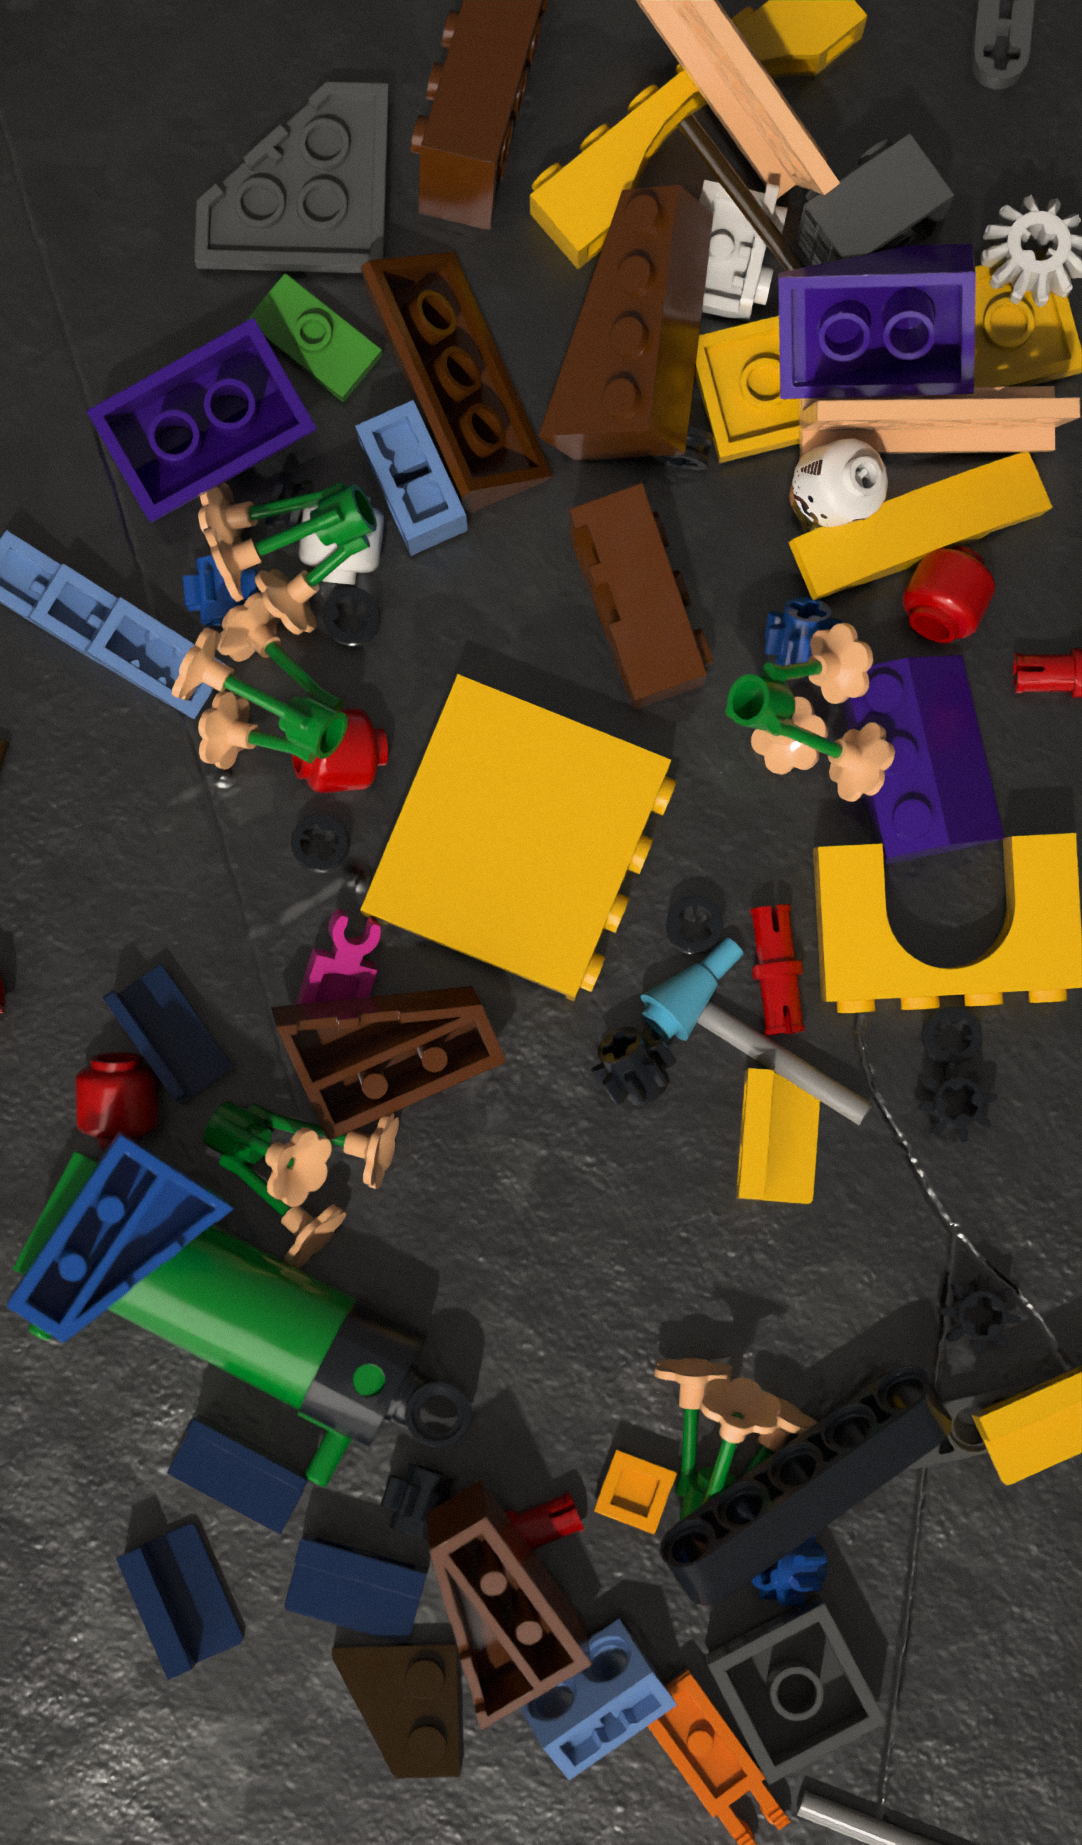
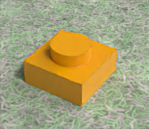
[593,1449,677,1535]

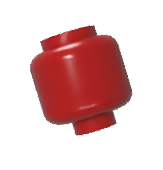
[902,546,996,643]
[291,708,388,793]
[75,1052,159,1149]

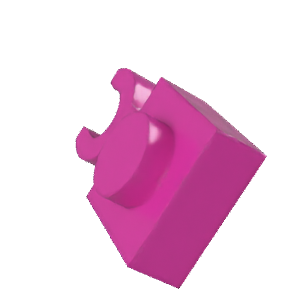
[295,909,381,1005]

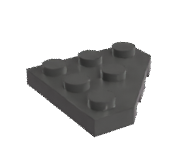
[194,82,390,273]

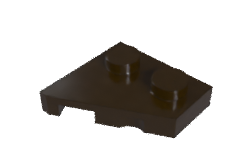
[332,1642,461,1779]

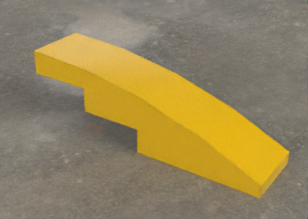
[788,452,1053,600]

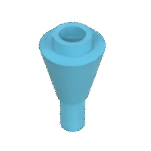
[641,937,743,1041]

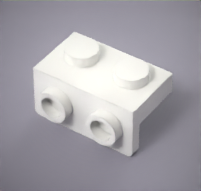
[699,180,788,322]

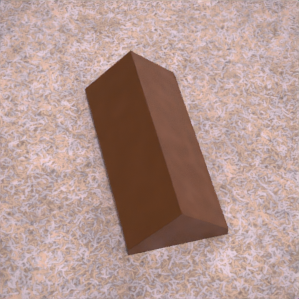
[361,252,553,515]

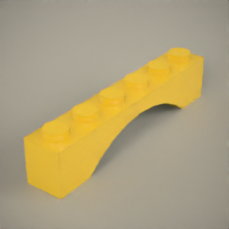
[530,0,868,269]

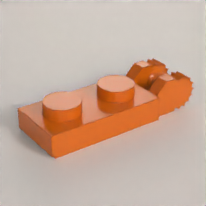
[648,1668,791,1845]

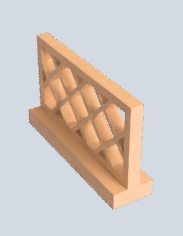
[636,0,840,198]
[799,386,1080,455]

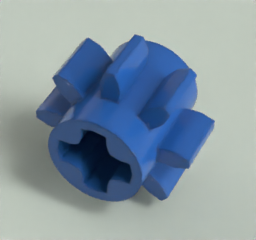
[182,555,260,626]
[764,597,842,666]
[751,1534,828,1606]

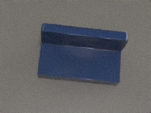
[102,964,236,1105]
[167,1415,310,1535]
[116,1523,244,1680]
[285,1533,429,1644]

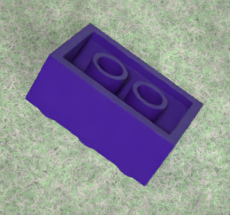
[86,317,317,524]
[843,655,1004,866]

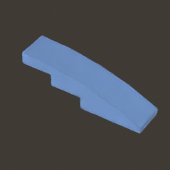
[0,530,228,719]

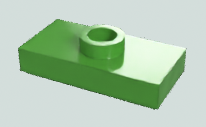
[245,273,383,403]

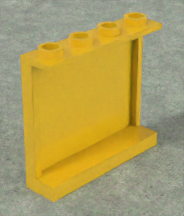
[360,674,677,1002]

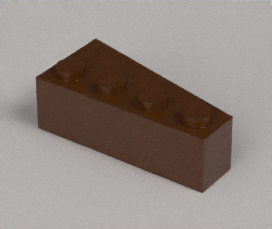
[411,0,549,230]
[538,185,713,460]

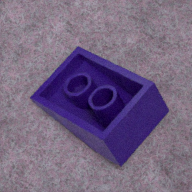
[778,244,976,399]

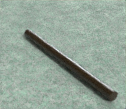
[677,113,806,271]

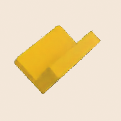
[736,1068,820,1204]
[971,1365,1082,1485]

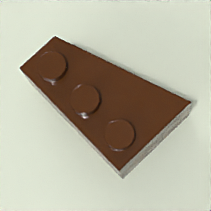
[568,483,713,710]
[271,986,507,1141]
[426,1480,592,1730]

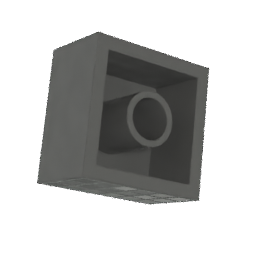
[796,133,954,266]
[704,1595,887,1785]

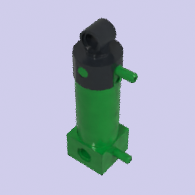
[13,1152,472,1487]

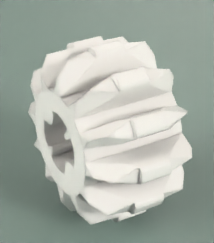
[980,195,1082,307]

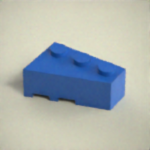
[6,1130,234,1343]

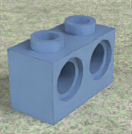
[355,400,468,556]
[520,1619,677,1780]

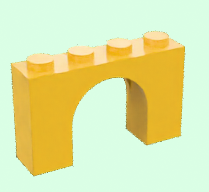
[813,833,1082,1013]

